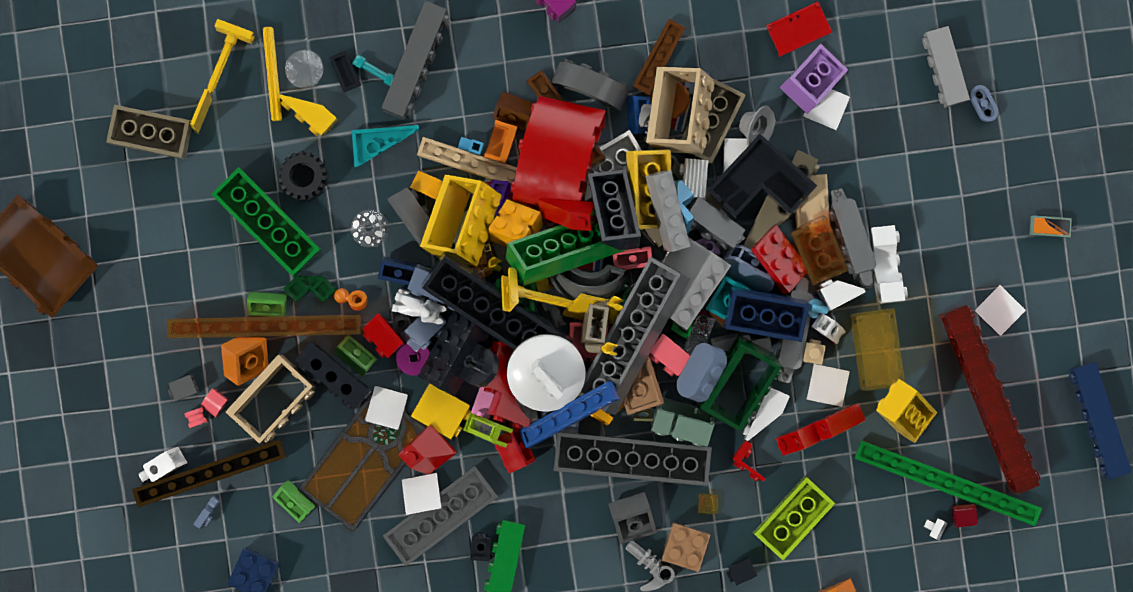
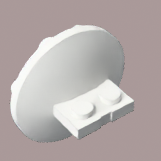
[507,335,585,411]

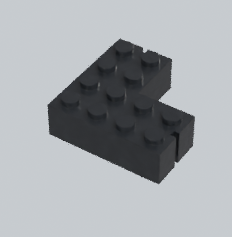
[707,134,817,218]

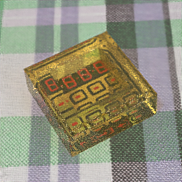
[698,493,718,514]

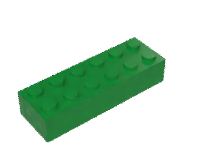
[211,167,322,277]
[506,220,627,286]

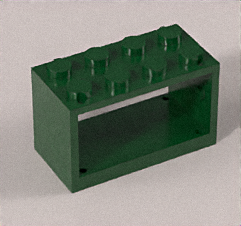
[699,334,782,431]

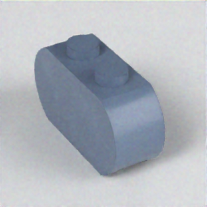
[723,244,775,293]
[677,343,727,402]

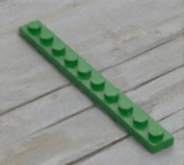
[854,441,1042,526]

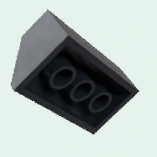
[587,169,641,250]

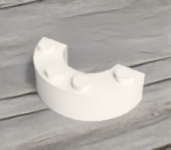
[870,225,908,304]

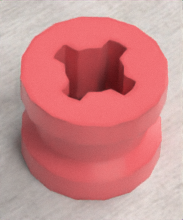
[184,407,208,428]

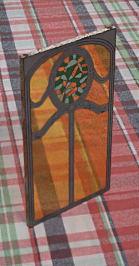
[298,392,426,531]

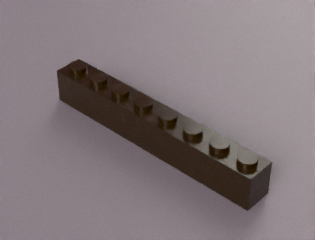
[132,439,288,508]

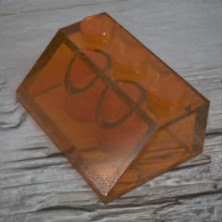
[791,215,848,285]

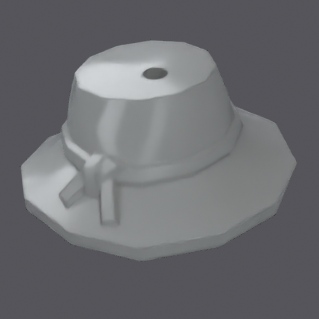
[739,106,776,146]

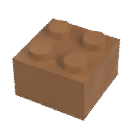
[661,522,710,572]

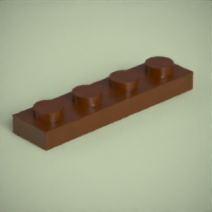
[633,19,685,96]

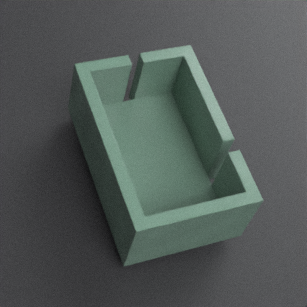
[651,397,715,446]

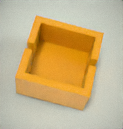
[488,200,544,247]

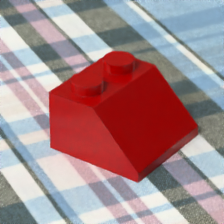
[363,313,406,358]

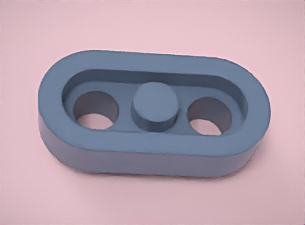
[969,85,998,122]

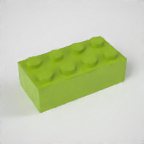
[753,476,835,560]

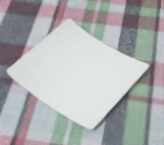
[365,386,408,430]

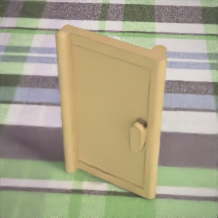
[795,174,831,235]

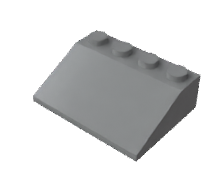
[663,237,731,330]

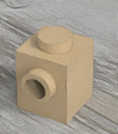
[802,339,825,365]

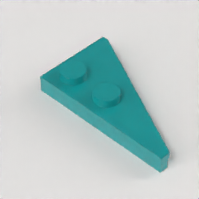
[352,125,419,168]

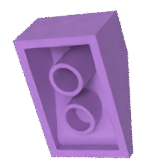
[779,44,848,114]

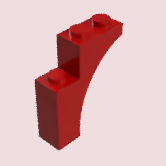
[484,342,531,429]
[775,403,866,456]

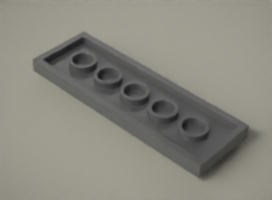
[383,466,498,566]

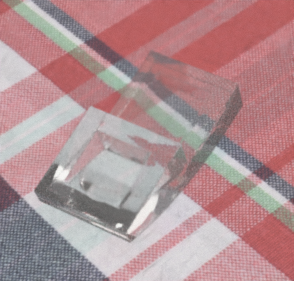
[683,313,715,354]

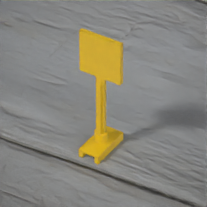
[190,19,255,134]
[501,268,613,320]

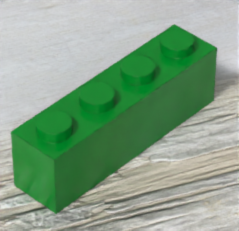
[484,519,525,592]

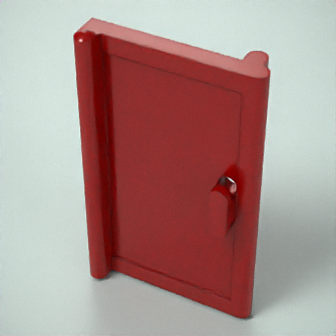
[766,1,832,57]

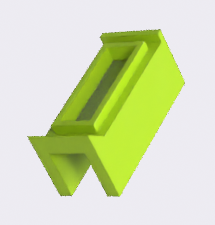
[463,412,513,448]

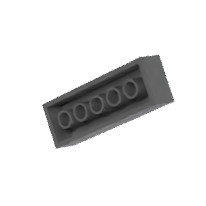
[382,1,450,121]

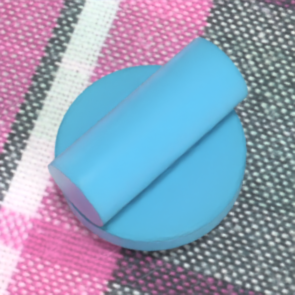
[808,299,829,318]

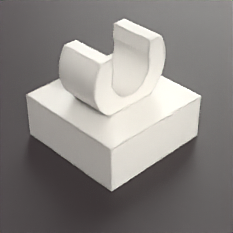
[924,519,948,540]

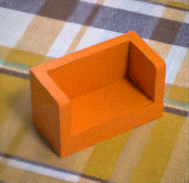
[484,120,518,164]

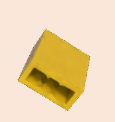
[411,383,471,439]

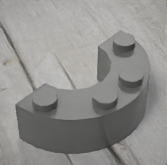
[551,59,629,112]
[550,264,626,300]

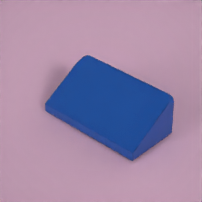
[627,96,651,135]

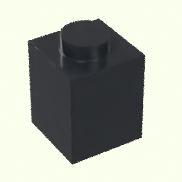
[726,557,757,586]

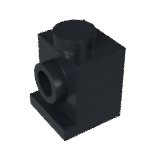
[470,533,492,562]

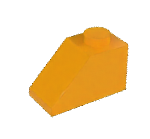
[410,171,443,200]

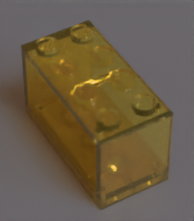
[850,308,905,391]

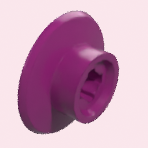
[396,343,430,375]

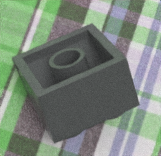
[608,492,657,544]

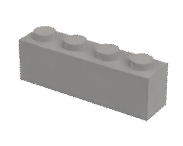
[922,26,970,108]
[645,171,690,252]

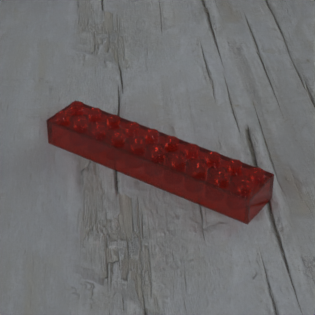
[939,305,1041,494]

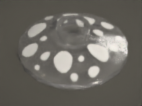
[351,209,389,248]

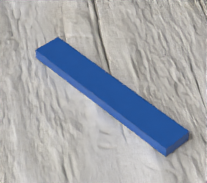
[519,381,619,448]

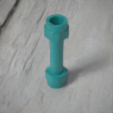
[353,54,394,86]

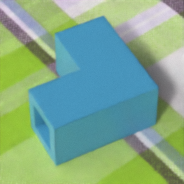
[458,137,484,156]

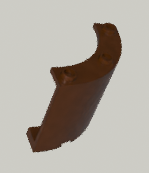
[0,194,98,318]

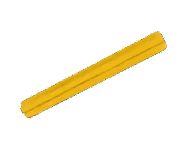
[263,27,282,121]

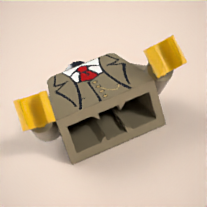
[580,296,624,356]

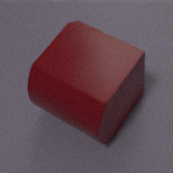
[952,503,978,528]

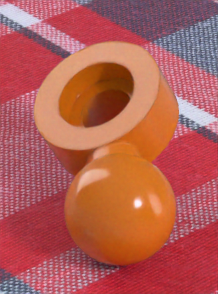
[334,288,368,311]

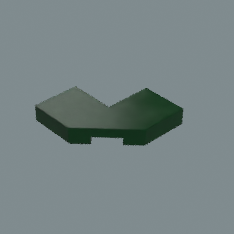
[283,276,337,303]

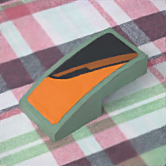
[1030,216,1072,238]

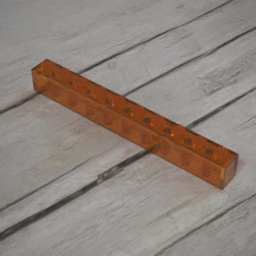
[167,315,363,339]

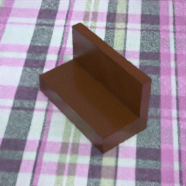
[492,91,533,131]

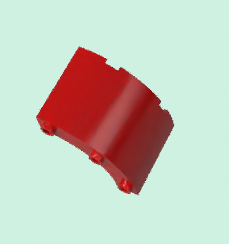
[510,96,606,206]

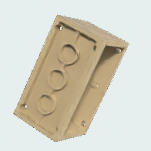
[646,67,714,154]
[226,355,316,444]

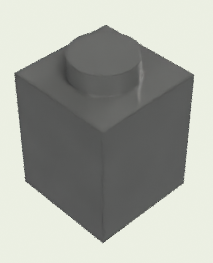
[168,375,200,401]

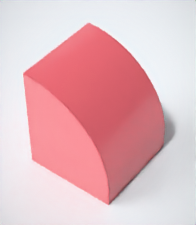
[201,388,230,418]

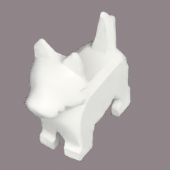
[392,288,447,324]

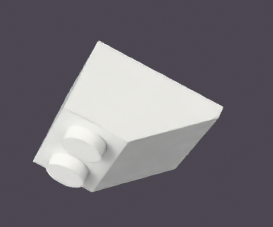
[816,279,865,311]

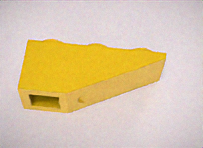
[279,94,338,137]

